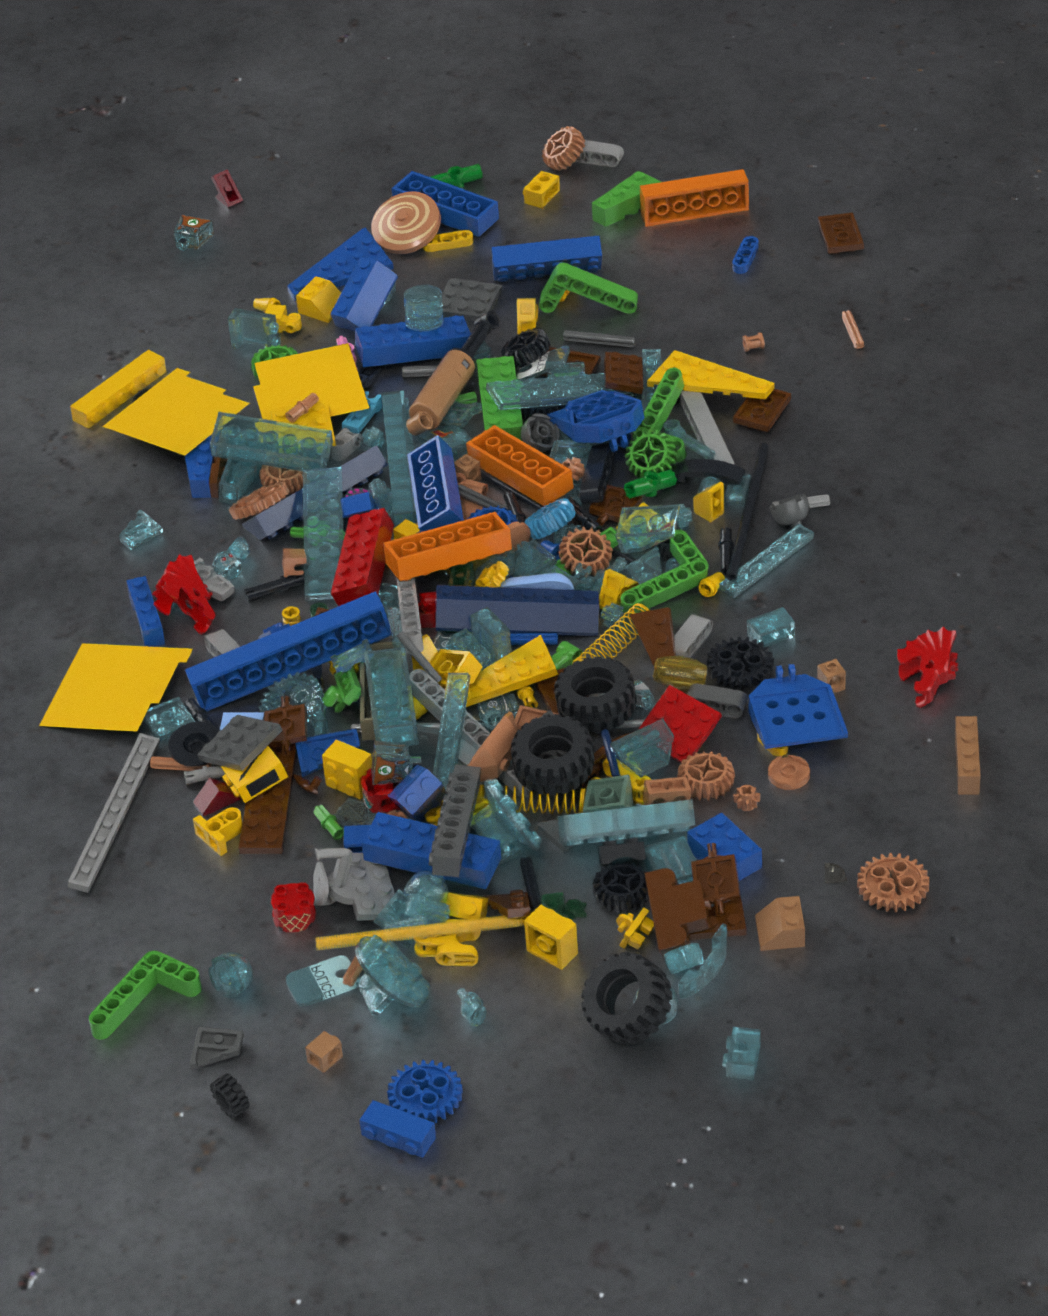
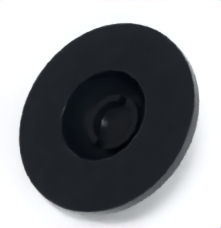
[168,721,220,766]

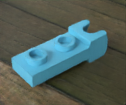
[342,391,383,433]

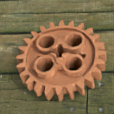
[229,482,290,520]
[857,853,929,912]

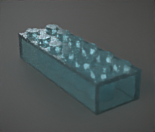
[210,412,333,475]
[364,647,419,747]
[557,799,696,846]

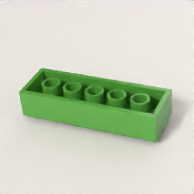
[476,356,523,441]

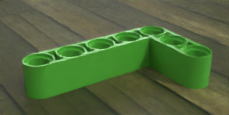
[539,263,638,314]
[632,368,687,462]
[620,530,708,617]
[89,951,202,1040]

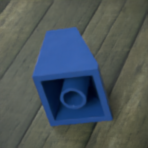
[388,765,446,822]

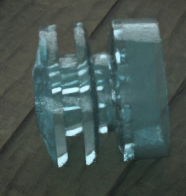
[404,285,444,331]

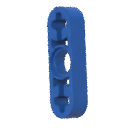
[732,236,759,274]

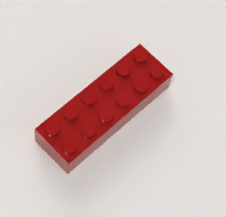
[331,508,394,606]

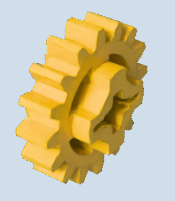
[474,561,509,587]

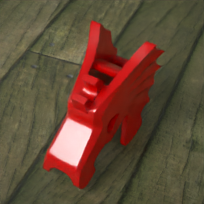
[152,554,216,635]
[897,627,958,708]

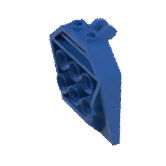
[547,390,644,452]
[748,664,848,749]

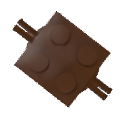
[589,481,643,526]
[264,695,307,756]
[691,843,741,916]

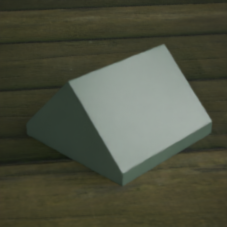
[583,774,634,814]

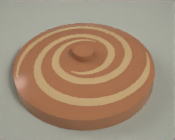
[371,192,441,254]

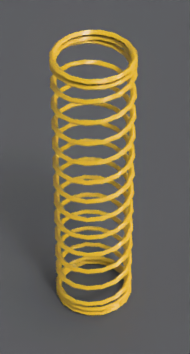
[572,603,650,664]
[477,784,586,815]

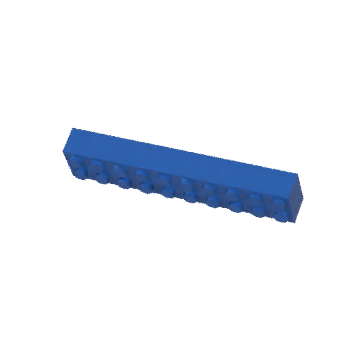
[185,591,393,711]

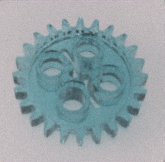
[259,672,324,722]

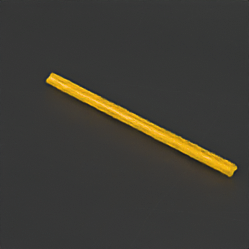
[315,912,532,950]

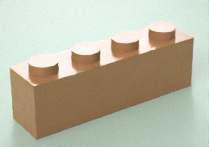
[955,716,980,795]

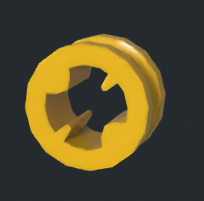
[282,606,301,626]

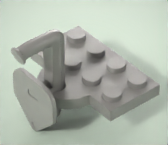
[313,848,401,921]

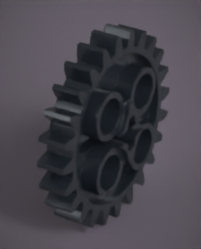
[707,636,774,689]

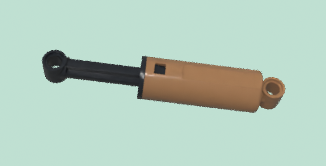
[406,311,500,436]

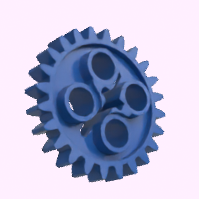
[387,1060,463,1123]

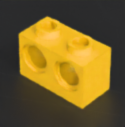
[523,171,560,209]

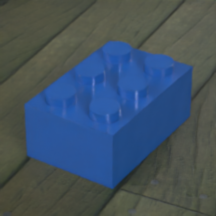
[687,813,762,881]

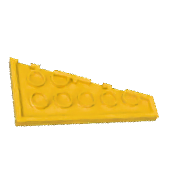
[647,350,774,399]
[452,635,558,708]

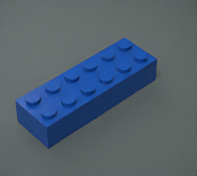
[391,171,499,237]
[492,235,602,282]
[355,315,471,367]
[407,435,464,531]
[362,812,501,889]

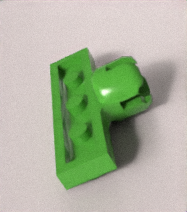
[322,659,361,713]

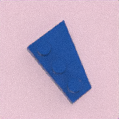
[295,729,361,778]

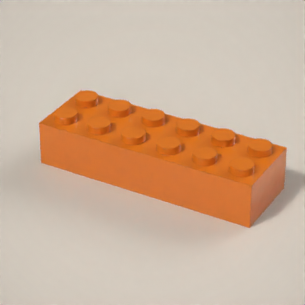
[640,169,749,227]
[466,425,574,506]
[383,512,512,581]

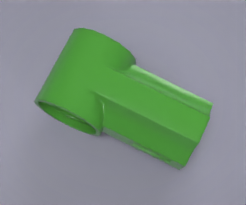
[551,641,583,670]

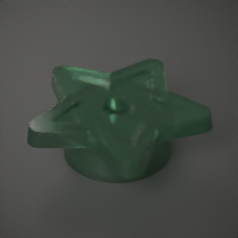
[559,899,587,921]

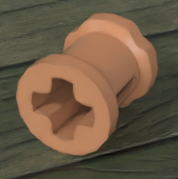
[742,332,765,352]

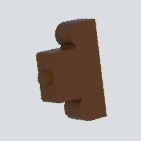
[645,868,712,960]

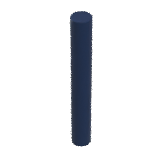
[601,729,620,777]

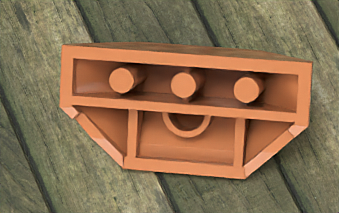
[467,711,518,782]

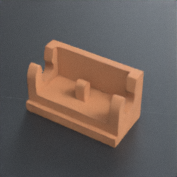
[282,548,306,577]

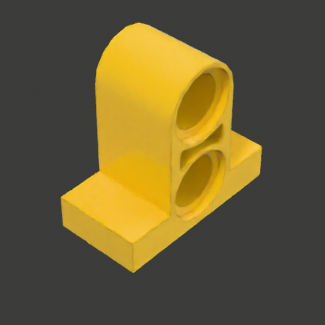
[517,298,538,334]
[599,569,639,615]
[193,807,242,856]

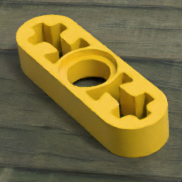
[423,230,473,252]

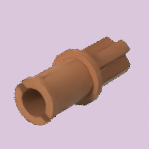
[285,393,319,423]

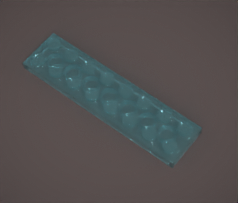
[486,373,638,410]
[303,467,344,601]

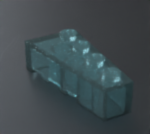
[219,436,274,504]

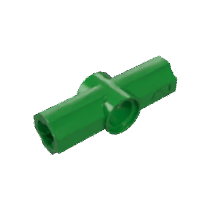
[431,164,483,188]
[624,470,677,499]

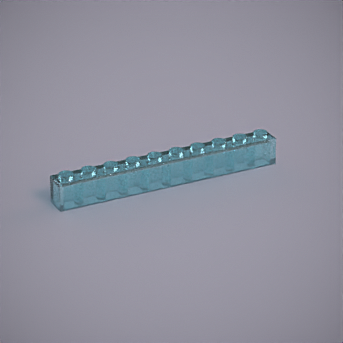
[381,390,418,527]

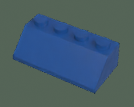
[330,256,398,331]

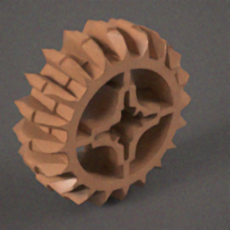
[542,126,585,171]
[260,454,312,496]
[559,526,613,579]
[677,751,735,801]

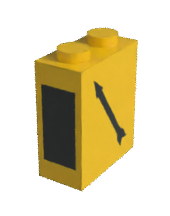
[221,746,288,803]

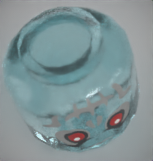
[212,551,242,580]

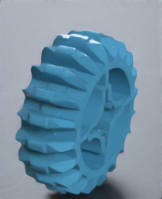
[525,498,576,539]

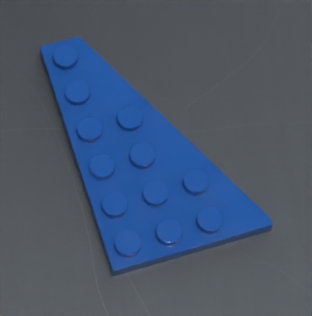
[287,227,394,301]

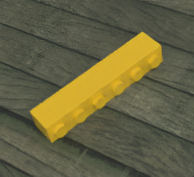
[70,349,167,429]

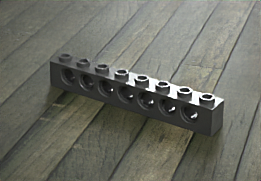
[429,765,481,877]

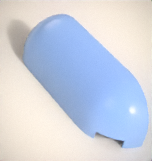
[499,573,575,590]

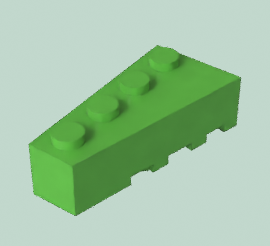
[592,171,661,227]

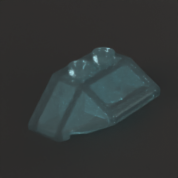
[610,719,674,778]

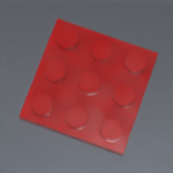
[637,685,722,763]

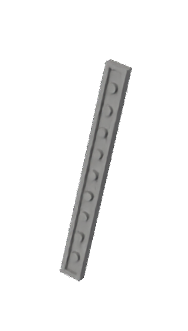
[68,733,160,893]

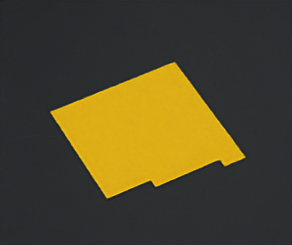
[253,343,369,432]
[102,368,249,455]
[39,643,193,732]

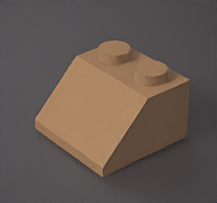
[755,896,805,951]

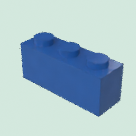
[359,1100,436,1158]

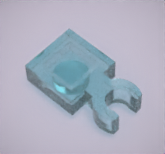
[573,562,595,591]

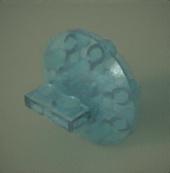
[471,778,543,852]
[355,935,431,1016]

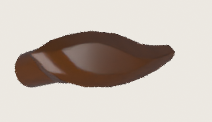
[293,774,322,795]

